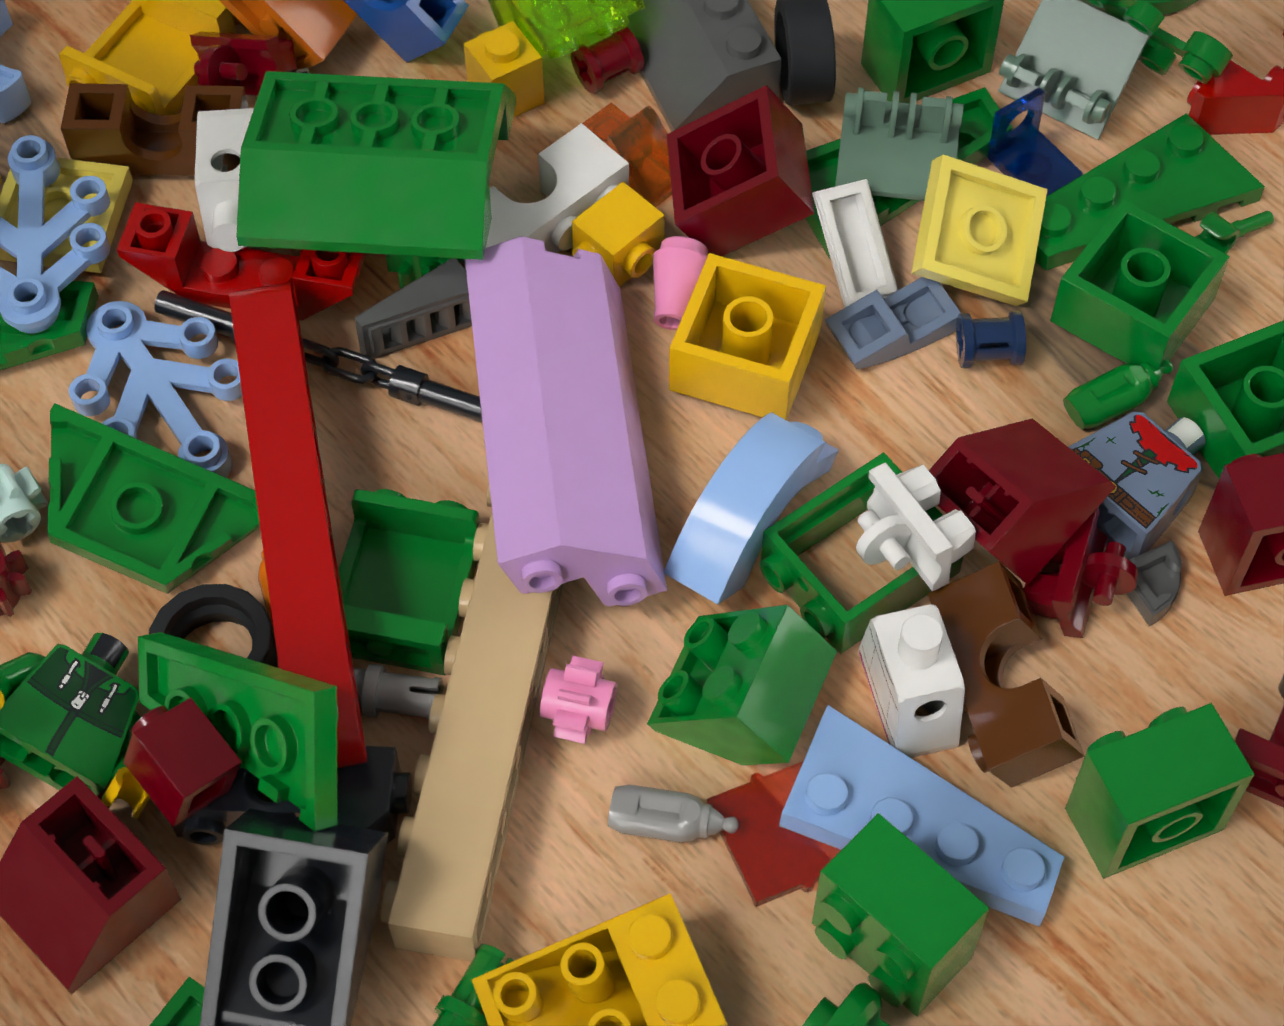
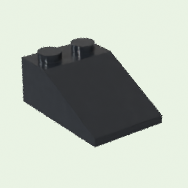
[200,809,388,1026]

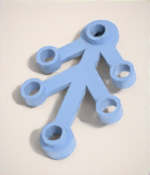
[0,135,110,333]
[69,301,242,478]

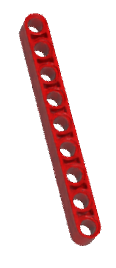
[229,282,367,768]

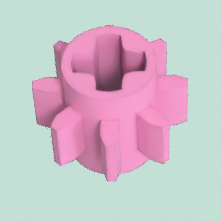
[540,656,617,744]

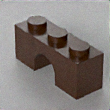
[61,83,249,176]
[928,561,1085,788]

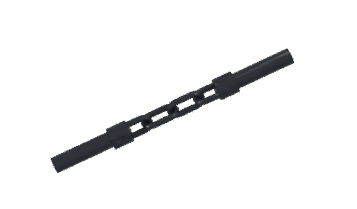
[154,290,483,423]

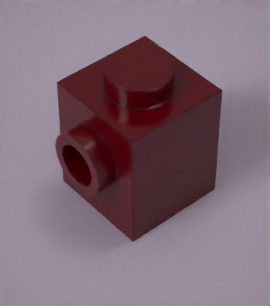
[123,697,242,827]

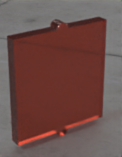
[706,761,841,907]

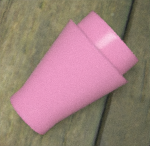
[653,236,708,330]

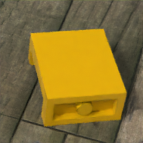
[58,0,236,116]

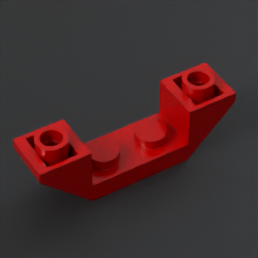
[1187,31,1284,135]
[116,202,366,321]

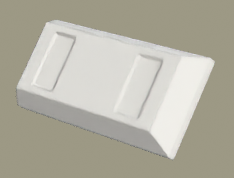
[812,179,898,308]

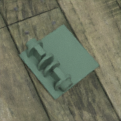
[998,0,1150,140]
[835,87,963,201]

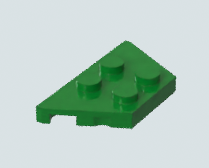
[48,403,260,594]

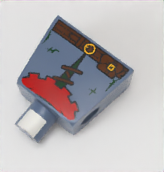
[1069,412,1206,560]

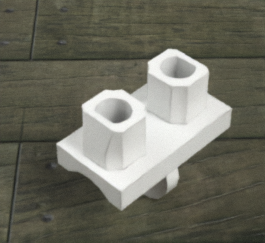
[856,462,976,592]

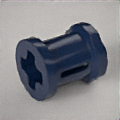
[956,311,1026,368]

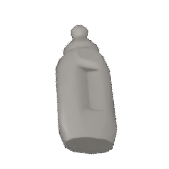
[608,784,739,843]

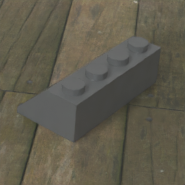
[602,0,782,132]

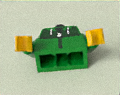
[0,633,150,819]

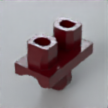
[190,32,297,96]
[1024,507,1139,638]

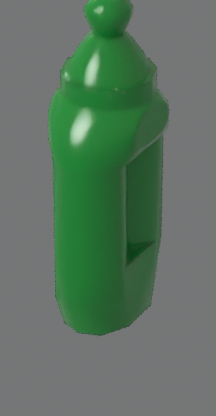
[1063,360,1174,430]

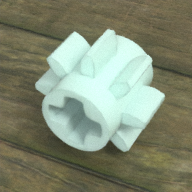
[0,464,48,542]

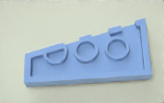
[779,704,1064,927]

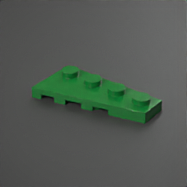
[138,632,338,832]

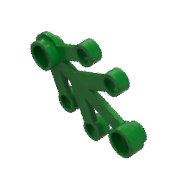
[1080,0,1233,84]

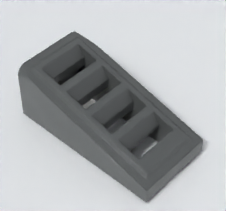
[354,259,472,359]

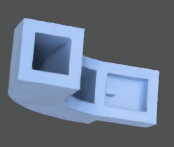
[664,412,839,605]

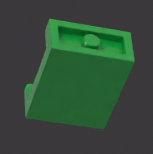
[338,489,480,676]

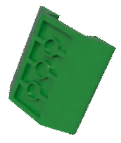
[236,71,516,260]

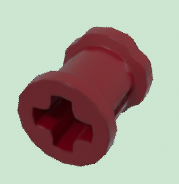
[570,25,644,94]

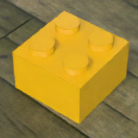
[669,253,826,420]

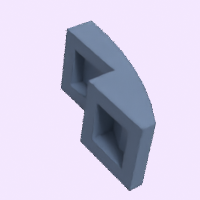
[825,277,961,370]

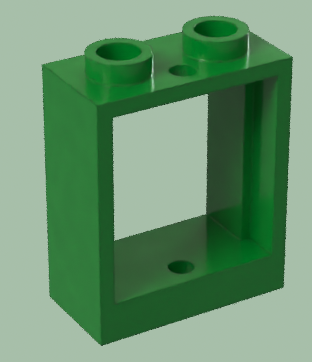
[760,452,964,654]

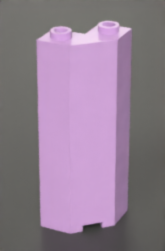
[465,236,667,606]

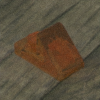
[582,102,672,207]

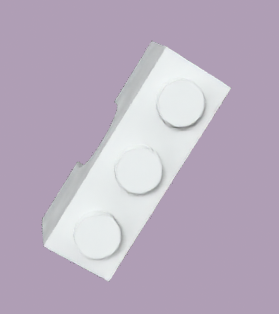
[461,123,629,266]

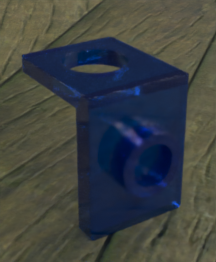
[987,87,1083,197]

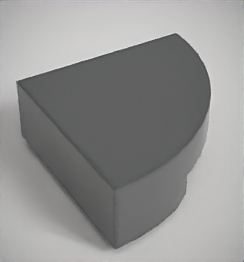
[1127,540,1182,626]

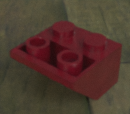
[929,418,1116,585]
[0,776,181,995]

